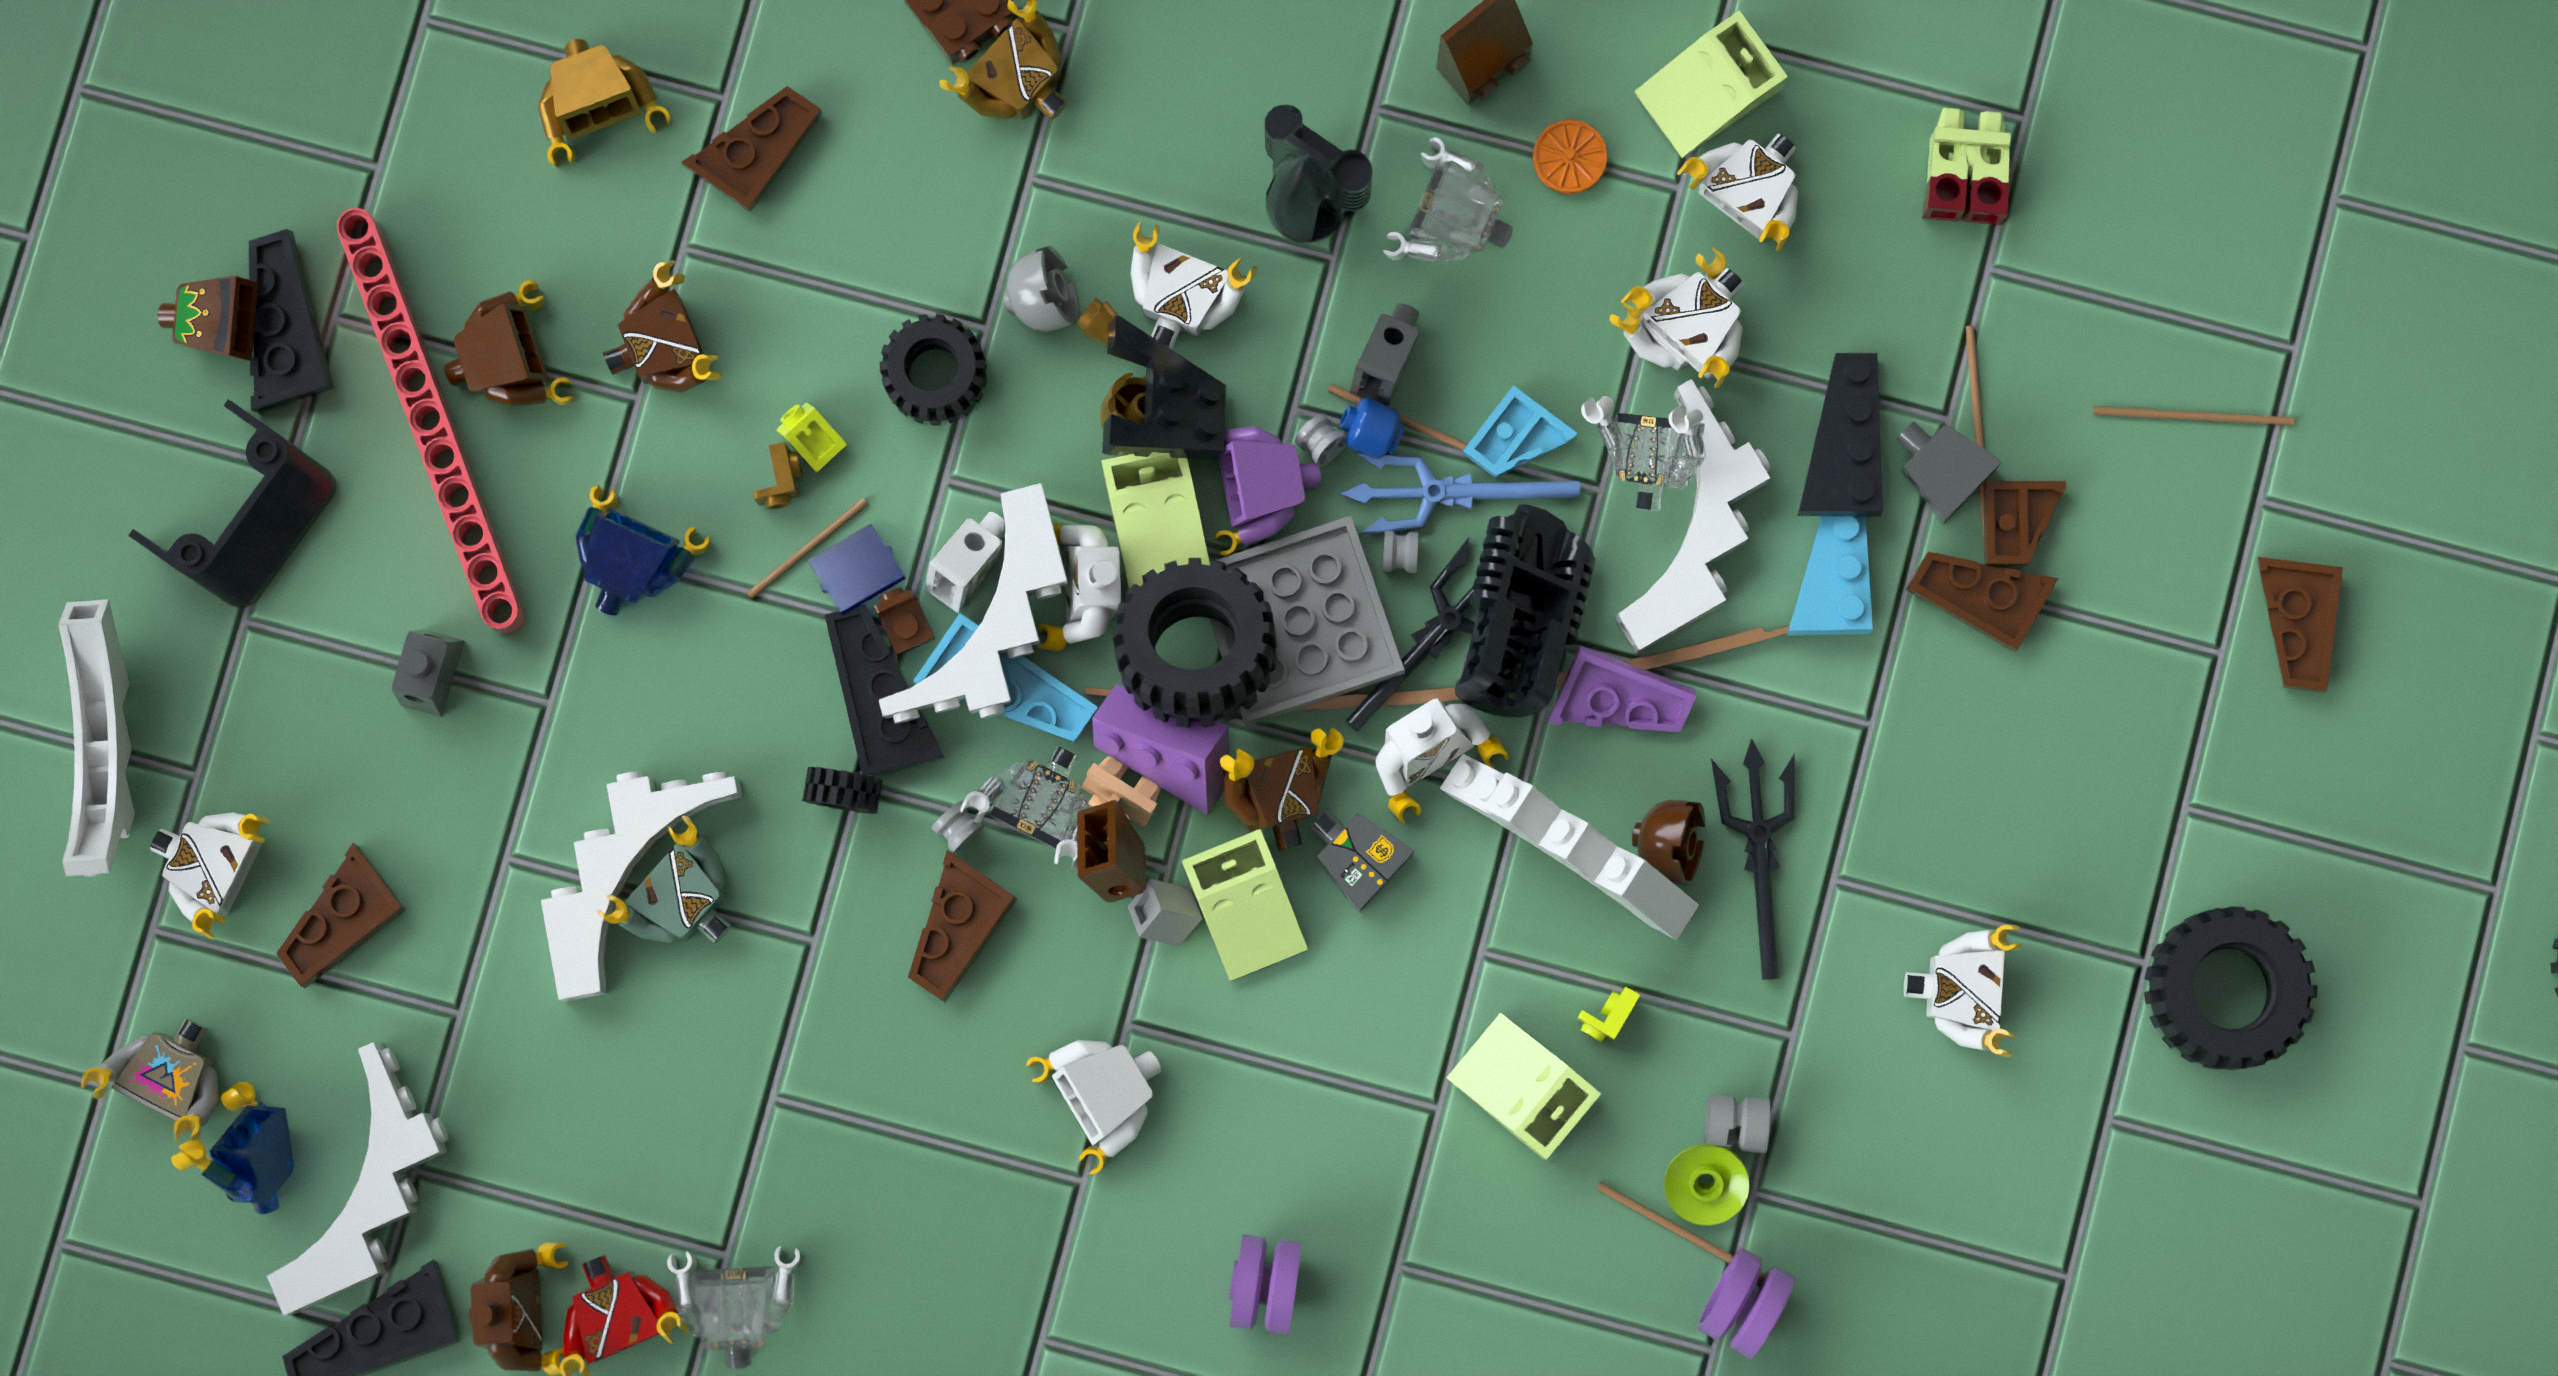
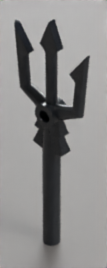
[1345,537,1475,732]
[1711,738,1795,980]

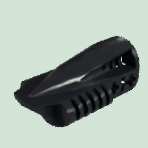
[1265,104,1373,243]
[1455,504,1596,718]

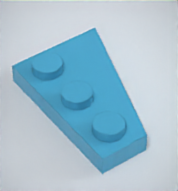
[1787,516,1873,636]

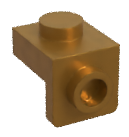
[753,442,803,510]

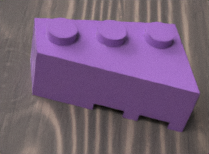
[1092,685,1230,816]

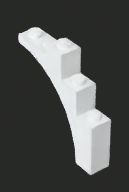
[1615,379,1771,655]
[879,483,1069,724]
[59,599,135,877]
[1440,754,1699,940]
[541,771,742,1002]
[267,1042,449,1316]

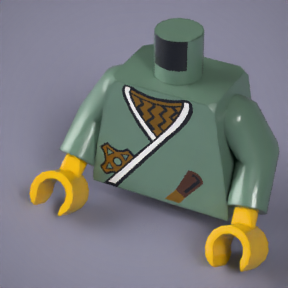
[598,815,731,944]

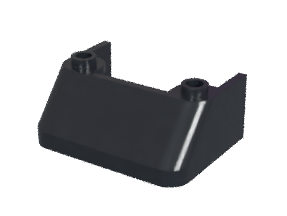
[128,399,336,608]

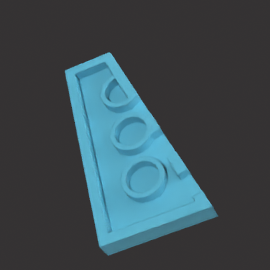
[913,613,1099,743]

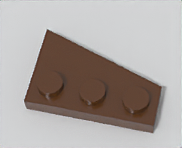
[1905,552,2058,652]
[2257,557,2343,693]
[276,843,406,988]
[908,850,1017,1003]

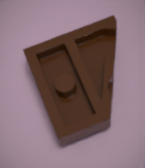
[1983,481,2066,566]

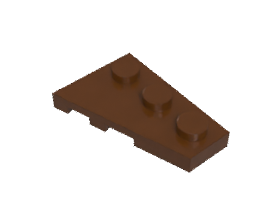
[681,86,822,212]

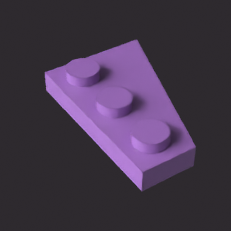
[1547,645,1697,732]

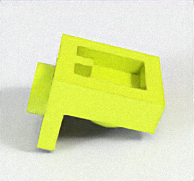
[776,403,847,472]
[1576,987,1640,1043]

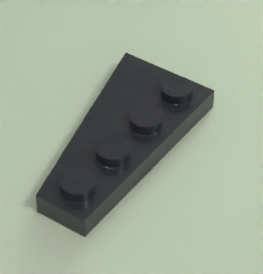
[249,229,334,413]

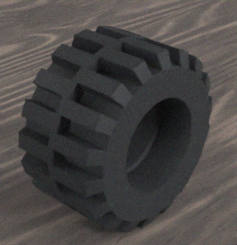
[880,314,987,426]

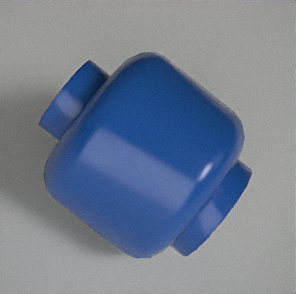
[1339,398,1404,459]

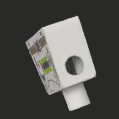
[925,512,1005,613]

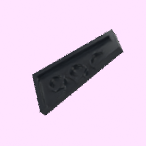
[1797,353,1883,517]
[824,604,945,776]
[282,1259,460,1376]

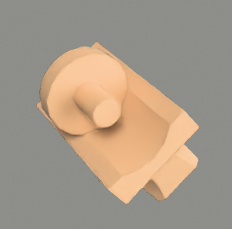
[1081,756,1161,828]

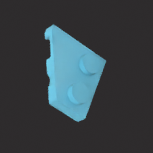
[1462,385,1577,478]

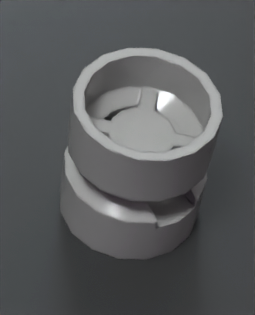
[1704,1094,1770,1153]

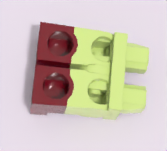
[1922,108,2011,225]

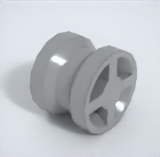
[1295,414,1347,467]
[1383,531,1418,574]
[931,800,985,853]

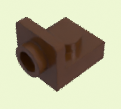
[873,587,935,657]

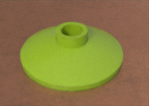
[1664,1144,1749,1225]

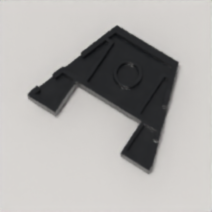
[1102,315,1226,460]

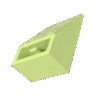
[1634,10,1788,158]
[1101,452,1210,589]
[1182,829,1308,981]
[1446,1013,1601,1160]

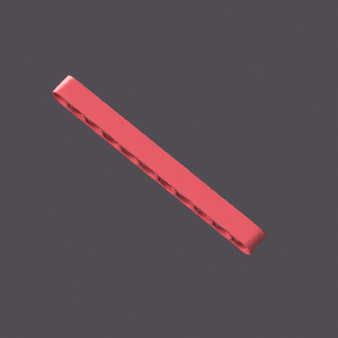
[337,208,525,634]

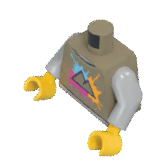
[81,1018,219,1141]

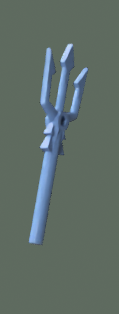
[1340,453,1580,535]

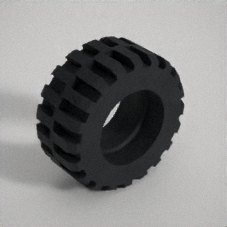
[1113,558,1277,728]
[2144,906,2317,1070]

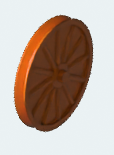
[1533,119,1607,194]

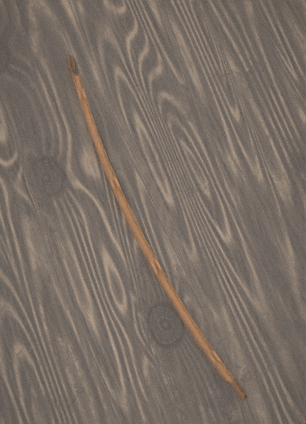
[1085,625,1790,710]

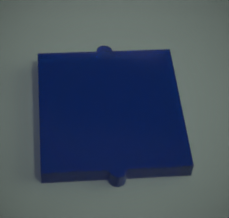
[808,524,906,616]

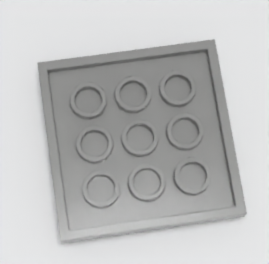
[1209,516,1405,726]

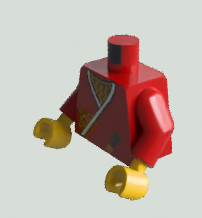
[559,1255,690,1376]

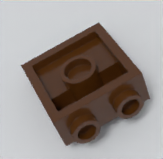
[904,0,1018,65]

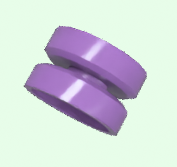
[1229,1234,1302,1335]
[1697,1248,1796,1359]

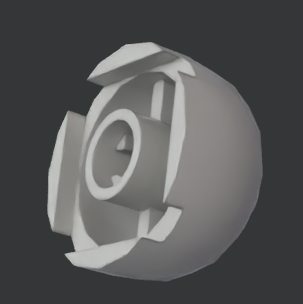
[1003,246,1080,332]

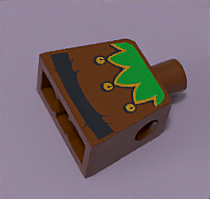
[157,276,258,361]

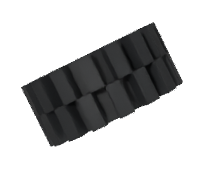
[802,767,883,814]

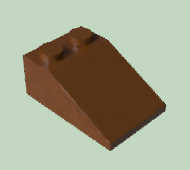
[1436,0,1533,105]

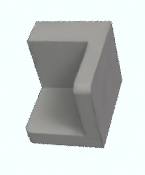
[1127,879,1202,946]

